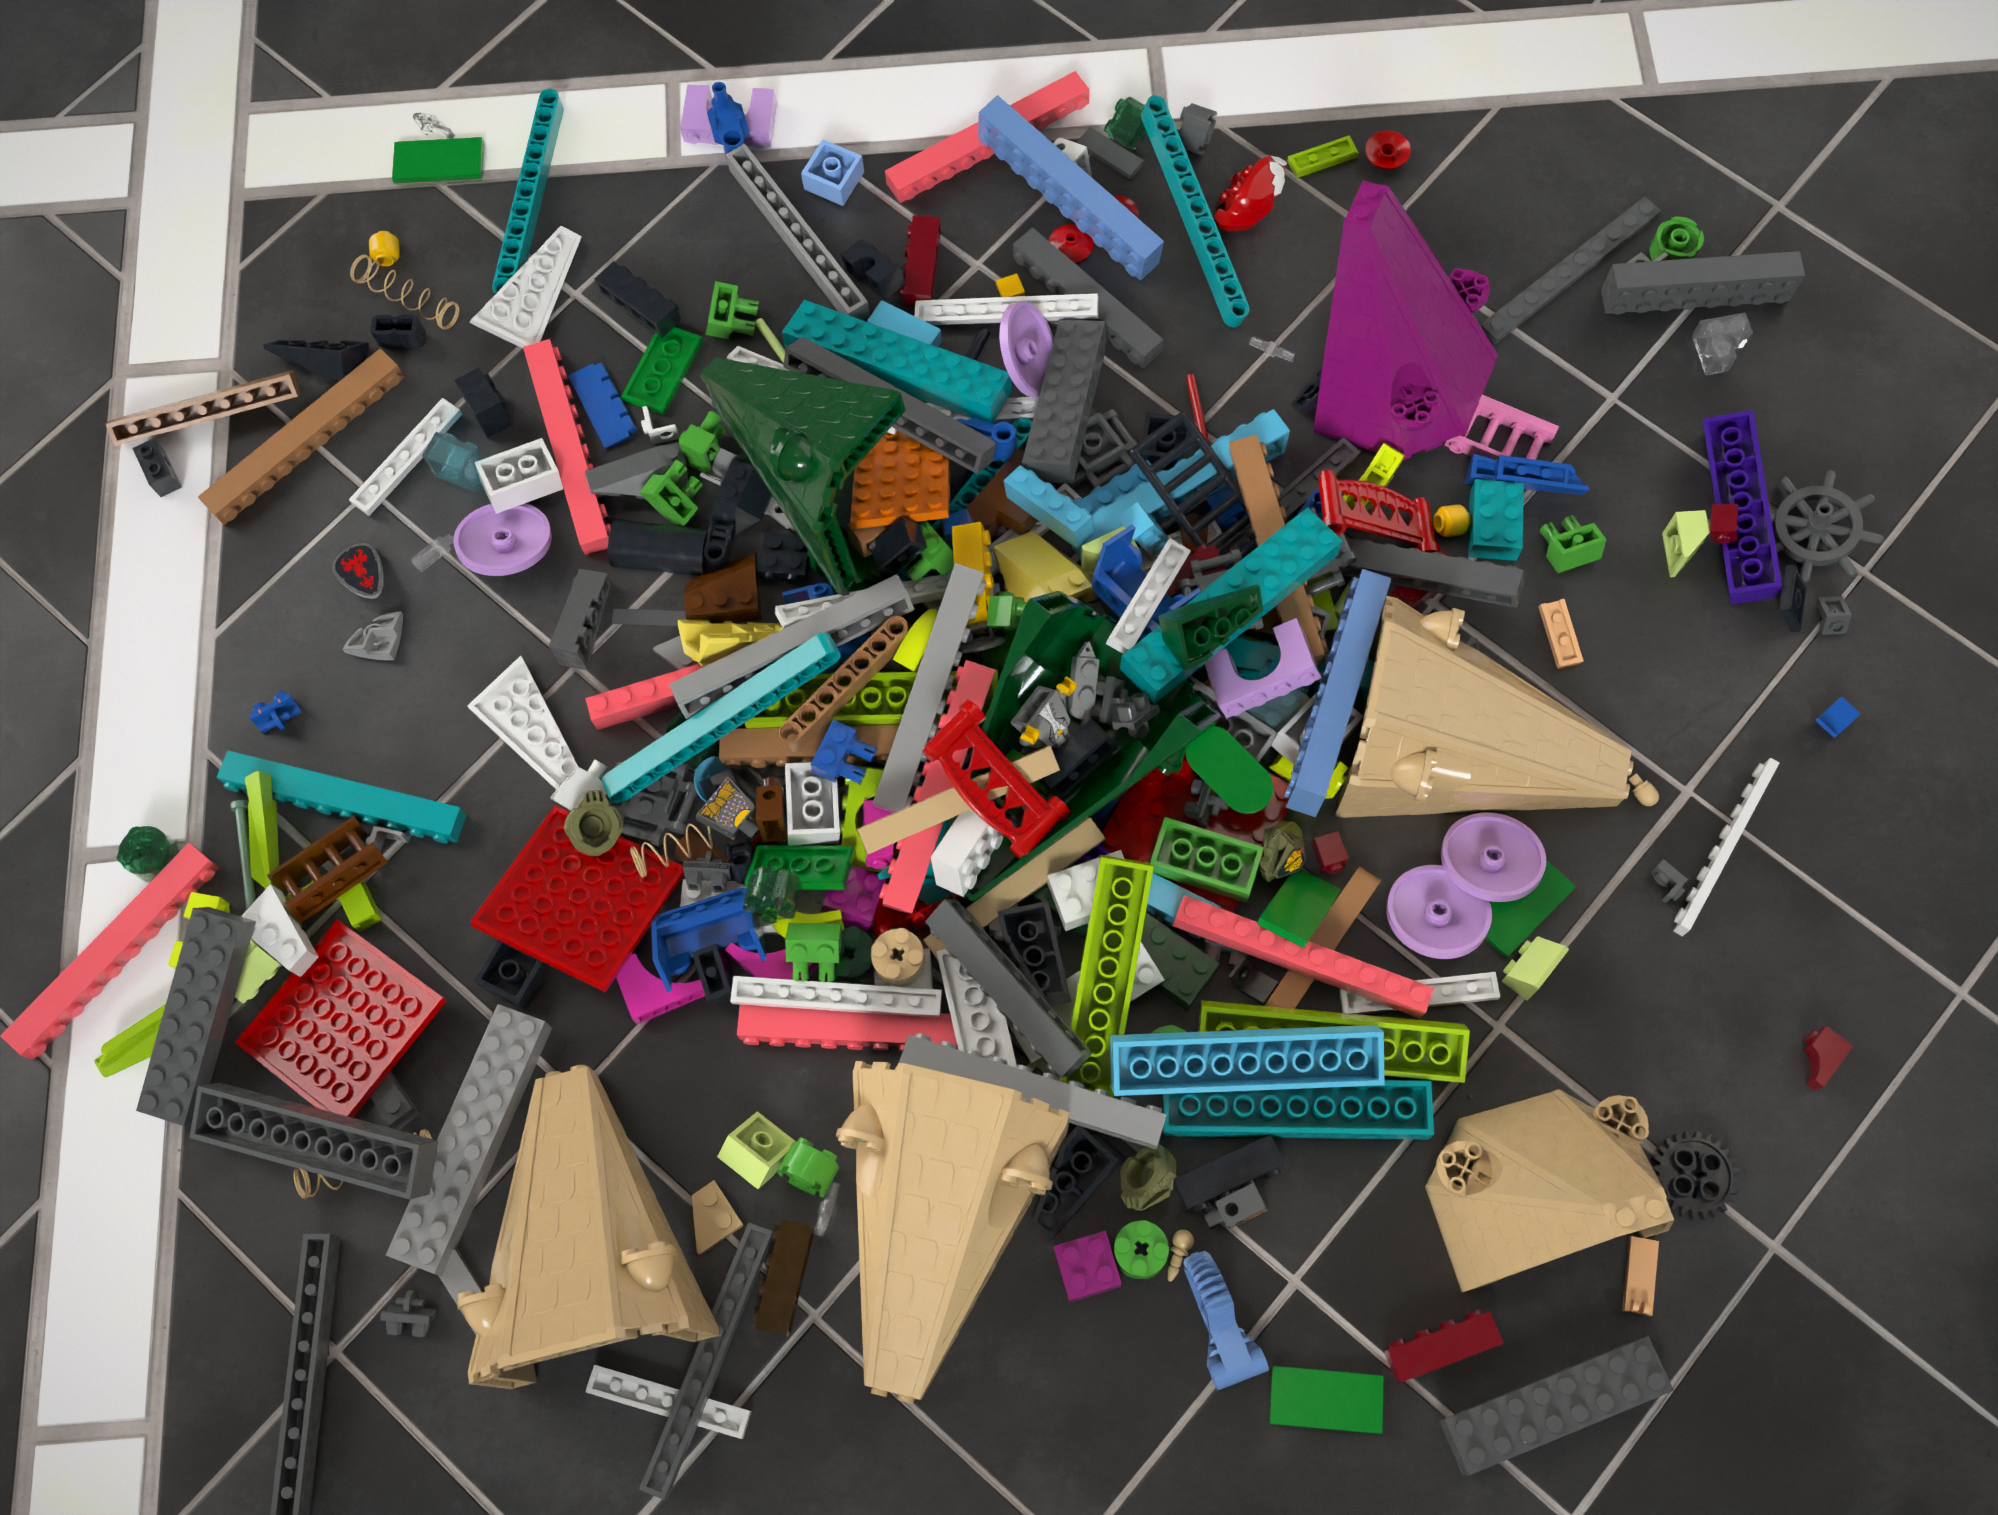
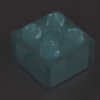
[422,432,484,493]
[1246,658,1310,733]

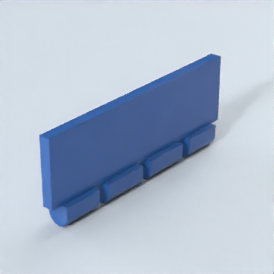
[568,363,637,450]

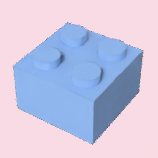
[801,140,864,206]

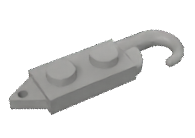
[1063,642,1099,740]

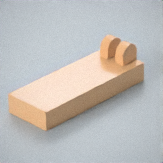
[1538,599,1583,669]
[1622,1236,1659,1317]

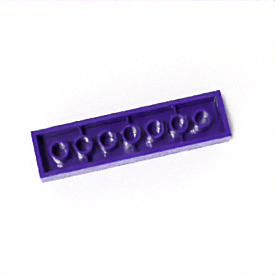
[1703,410,1782,605]

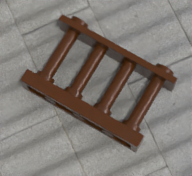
[267,816,388,923]

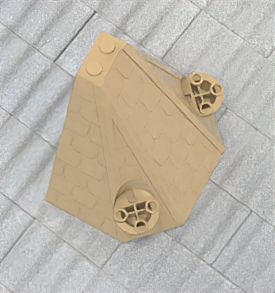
[1335,596,1633,818]
[836,1061,1069,1404]
[457,1065,720,1389]
[1425,1089,1674,1292]

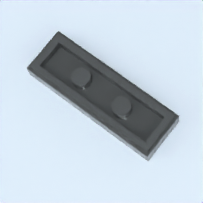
[1077,127,1144,180]

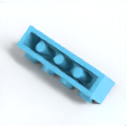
[1004,465,1094,549]

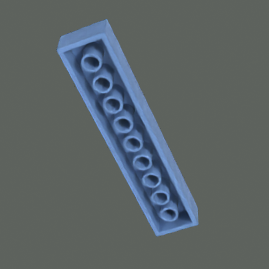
[978,95,1164,281]
[1284,569,1391,817]

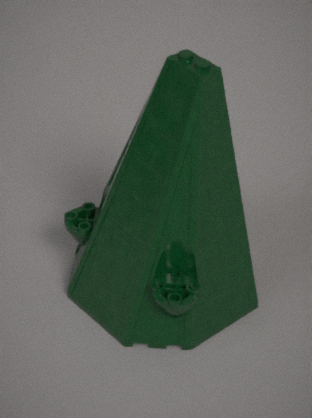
[700,357,937,596]
[944,591,1221,901]

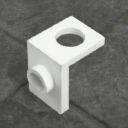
[641,406,680,445]

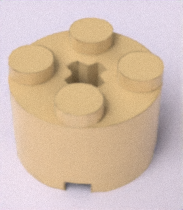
[871,928,925,987]

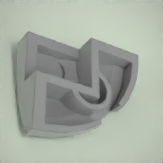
[343,611,403,660]

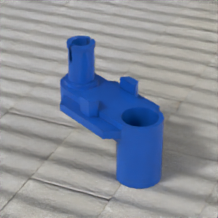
[707,82,750,163]
[957,417,1017,462]

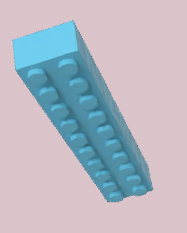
[1072,409,1290,560]
[1110,1025,1384,1096]

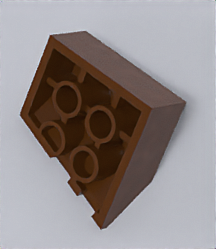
[684,552,762,623]

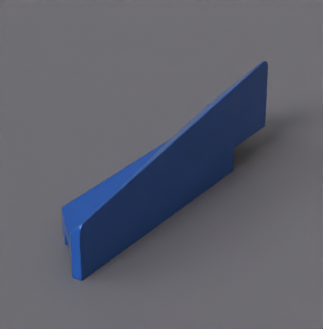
[1465,454,1589,495]

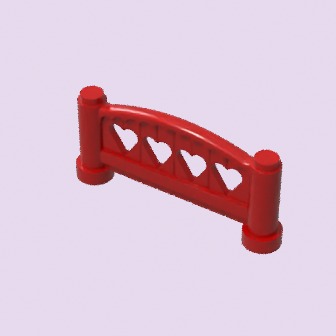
[1318,470,1440,553]
[922,699,1071,858]

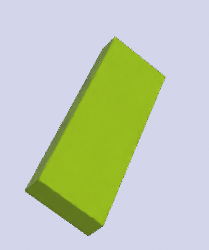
[1287,135,1359,178]

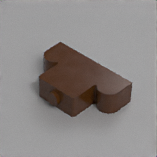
[966,448,1040,538]

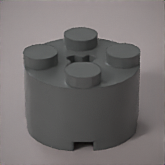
[1177,103,1218,156]

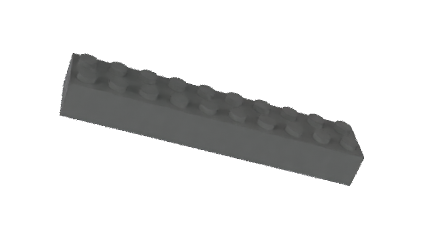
[189,1083,439,1200]

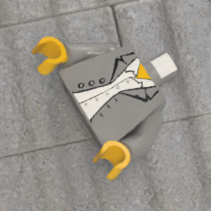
[1011,676,1077,748]

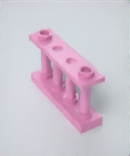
[1445,395,1559,460]

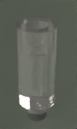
[410,533,454,573]

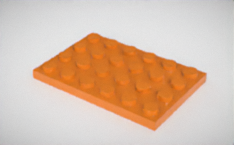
[850,431,950,529]

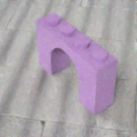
[680,84,777,147]
[1205,618,1321,718]

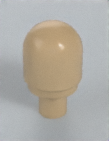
[1629,773,1659,806]

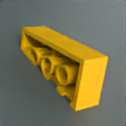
[952,522,997,635]

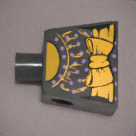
[696,776,759,838]

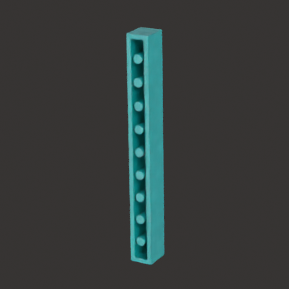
[216,750,467,844]

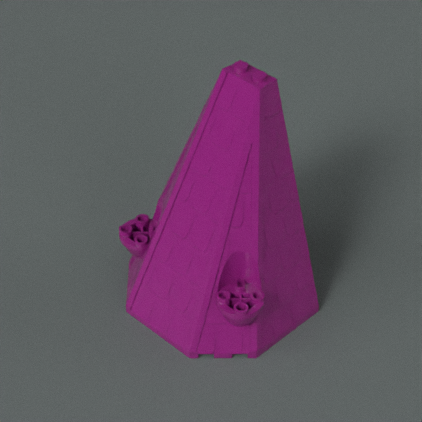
[1313,180,1498,461]

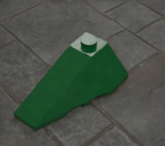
[1158,585,1263,670]

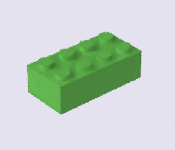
[1150,817,1264,903]

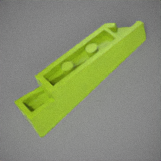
[245,771,279,889]
[94,1004,166,1078]

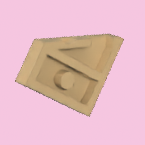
[692,1180,744,1256]

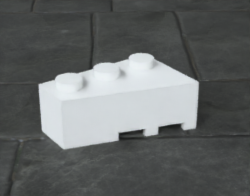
[241,884,318,977]

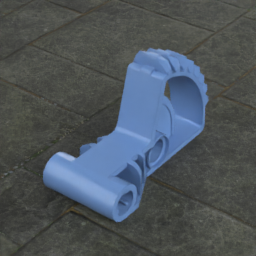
[1184,1251,1269,1391]

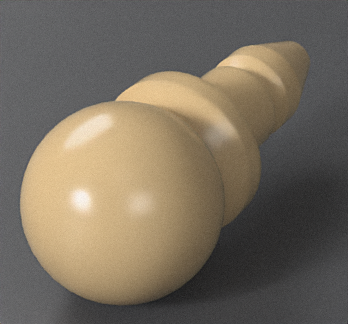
[1168,1229,1194,1281]

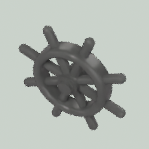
[1770,470,1884,583]

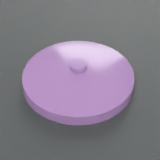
[999,301,1054,397]
[453,503,552,576]
[1441,813,1546,902]
[1386,865,1492,959]

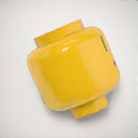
[369,231,400,266]
[1433,504,1471,537]

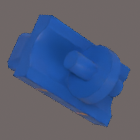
[249,690,302,734]

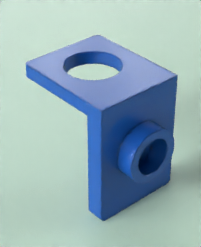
[1815,697,1860,738]

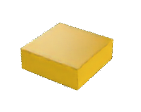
[996,273,1025,297]

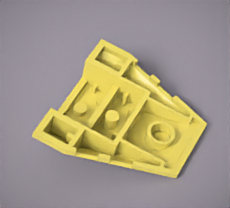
[992,530,1099,604]
[678,620,783,667]

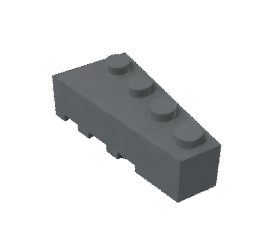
[548,569,612,670]

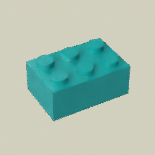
[1468,479,1524,561]

